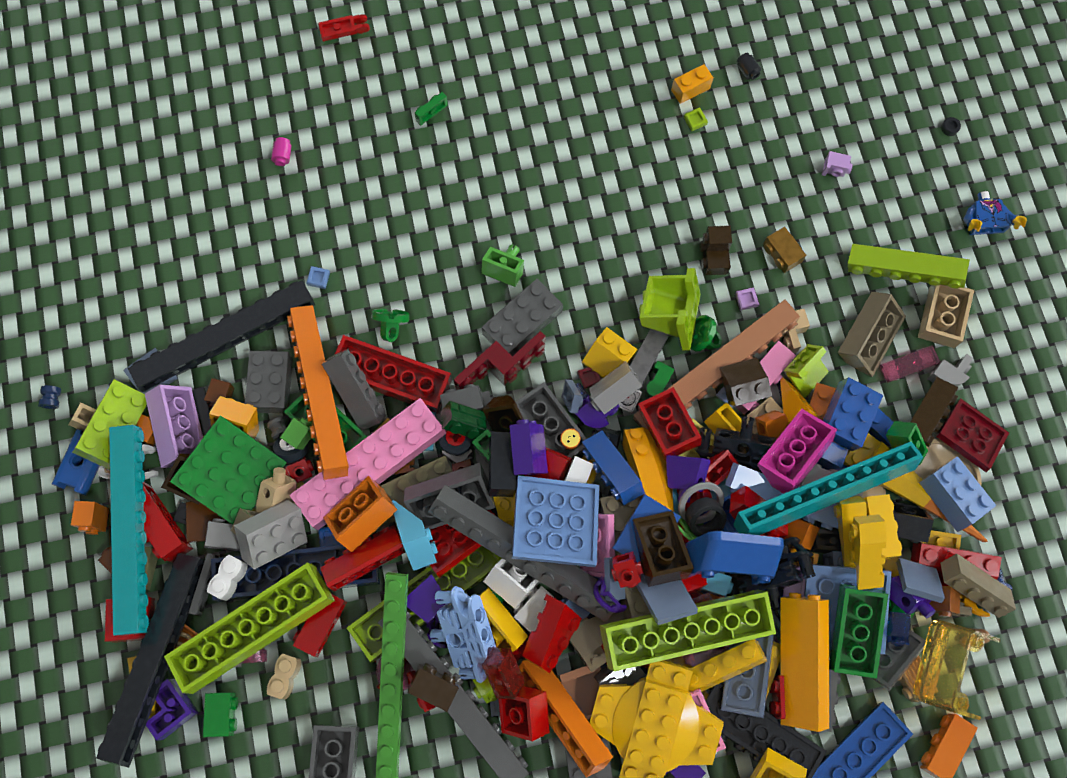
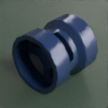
[38,385,61,409]

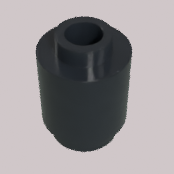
[737,53,762,80]

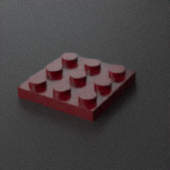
[936,398,1009,472]

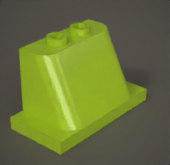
[639,268,701,350]

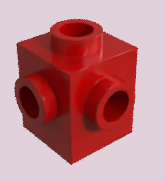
[611,551,644,588]

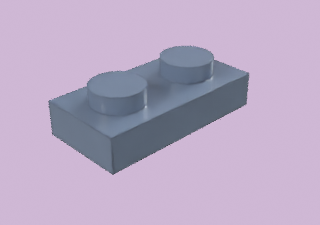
[561,379,583,414]

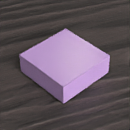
[735,288,759,311]

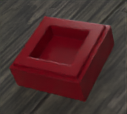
[577,367,601,389]

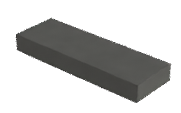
[189,553,220,616]

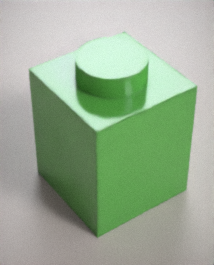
[280,417,312,450]

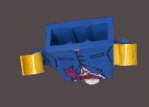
[963,191,1027,235]

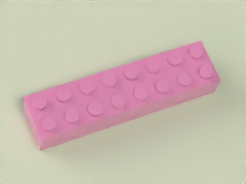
[290,398,446,530]

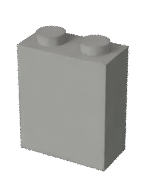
[589,361,642,414]

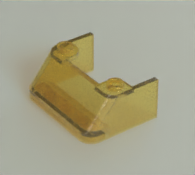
[913,619,1000,720]

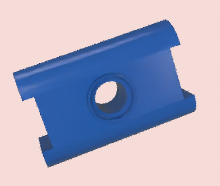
[52,429,100,496]

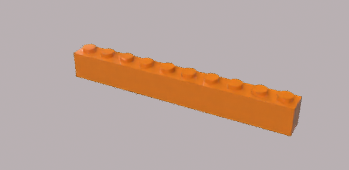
[287,305,349,480]

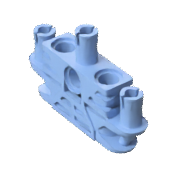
[430,586,500,683]

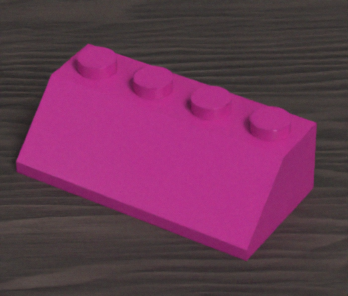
[757,409,837,494]

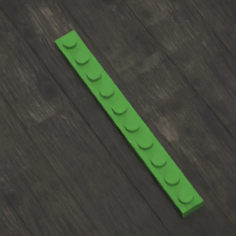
[376,572,408,778]

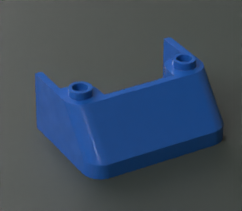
[685,531,784,585]

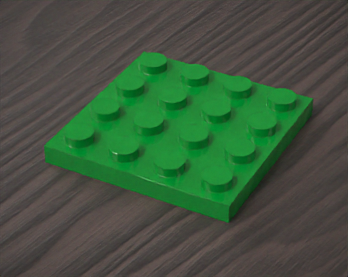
[170,415,287,525]

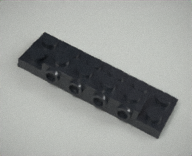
[705,683,826,778]

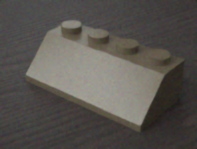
[838,292,906,377]

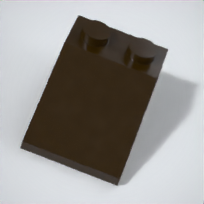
[632,511,694,587]

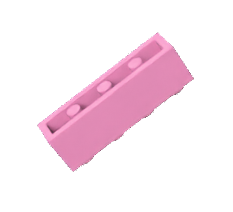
[735,341,796,415]

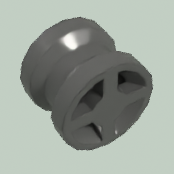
[267,417,288,440]

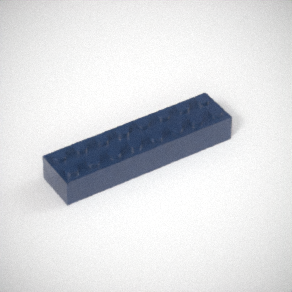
[211,545,380,602]

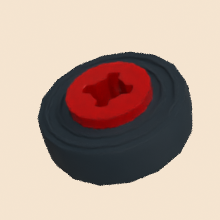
[439,430,474,456]

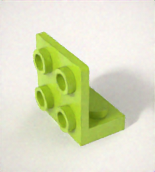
[784,344,828,397]

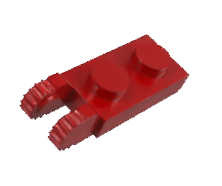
[318,14,370,41]

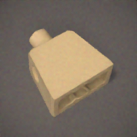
[255,467,297,513]

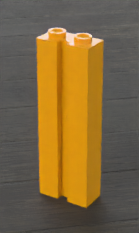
[781,593,829,732]

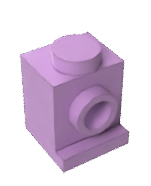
[822,151,852,177]

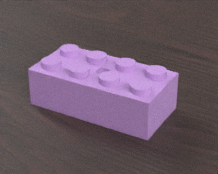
[145,385,203,468]

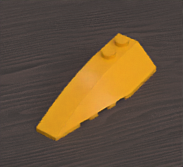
[622,427,674,512]

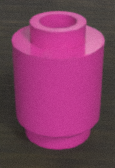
[271,137,292,166]

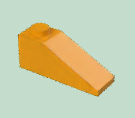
[780,377,820,424]

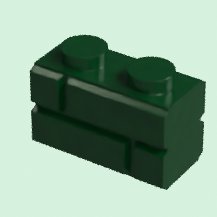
[440,401,487,439]

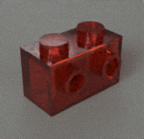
[482,648,525,699]

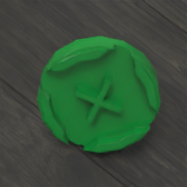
[371,309,410,342]
[690,315,722,352]

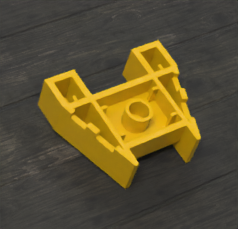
[833,496,887,590]

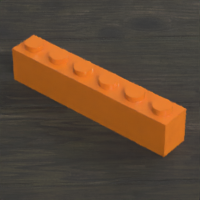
[515,660,613,778]

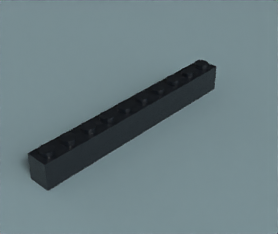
[128,280,315,393]
[96,553,205,768]

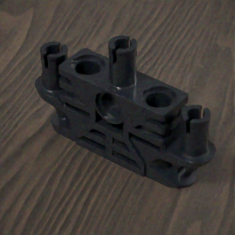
[694,416,776,473]
[726,537,816,611]

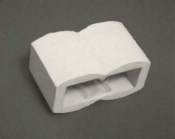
[207,555,248,601]

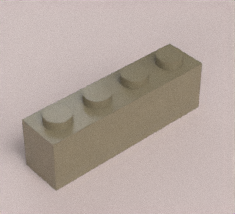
[940,554,1016,618]

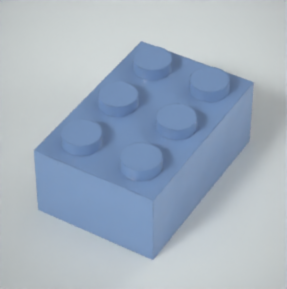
[919,456,996,532]

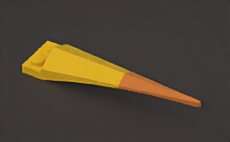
[843,433,988,542]

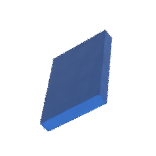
[612,494,681,562]

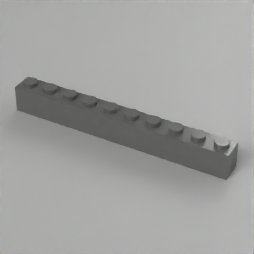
[428,485,619,622]
[378,611,529,778]

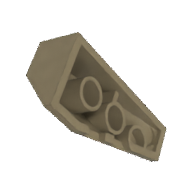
[569,612,625,672]

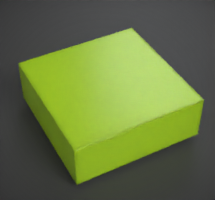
[684,108,708,132]

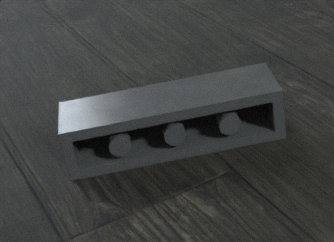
[322,349,386,431]

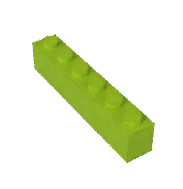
[848,244,970,289]

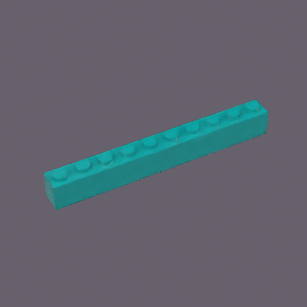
[109,425,149,636]
[733,441,923,535]

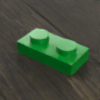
[415,92,448,126]

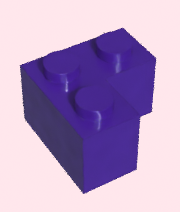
[146,679,198,741]

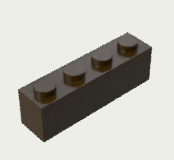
[910,377,959,447]

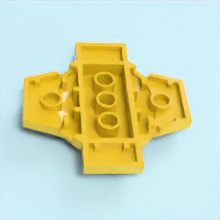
[590,660,724,778]

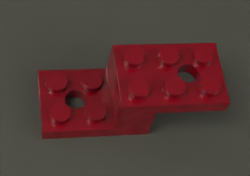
[454,331,546,391]

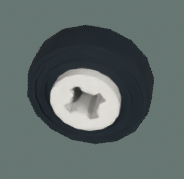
[273,437,309,463]

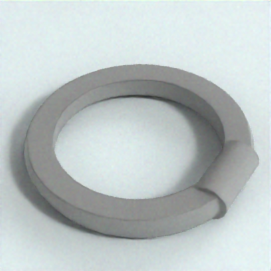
[678,482,724,524]

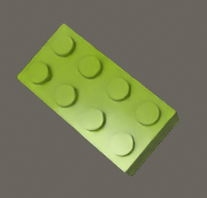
[72,379,147,470]

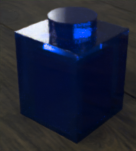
[887,611,911,646]

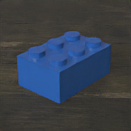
[823,377,883,451]

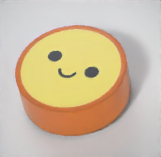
[560,429,581,449]

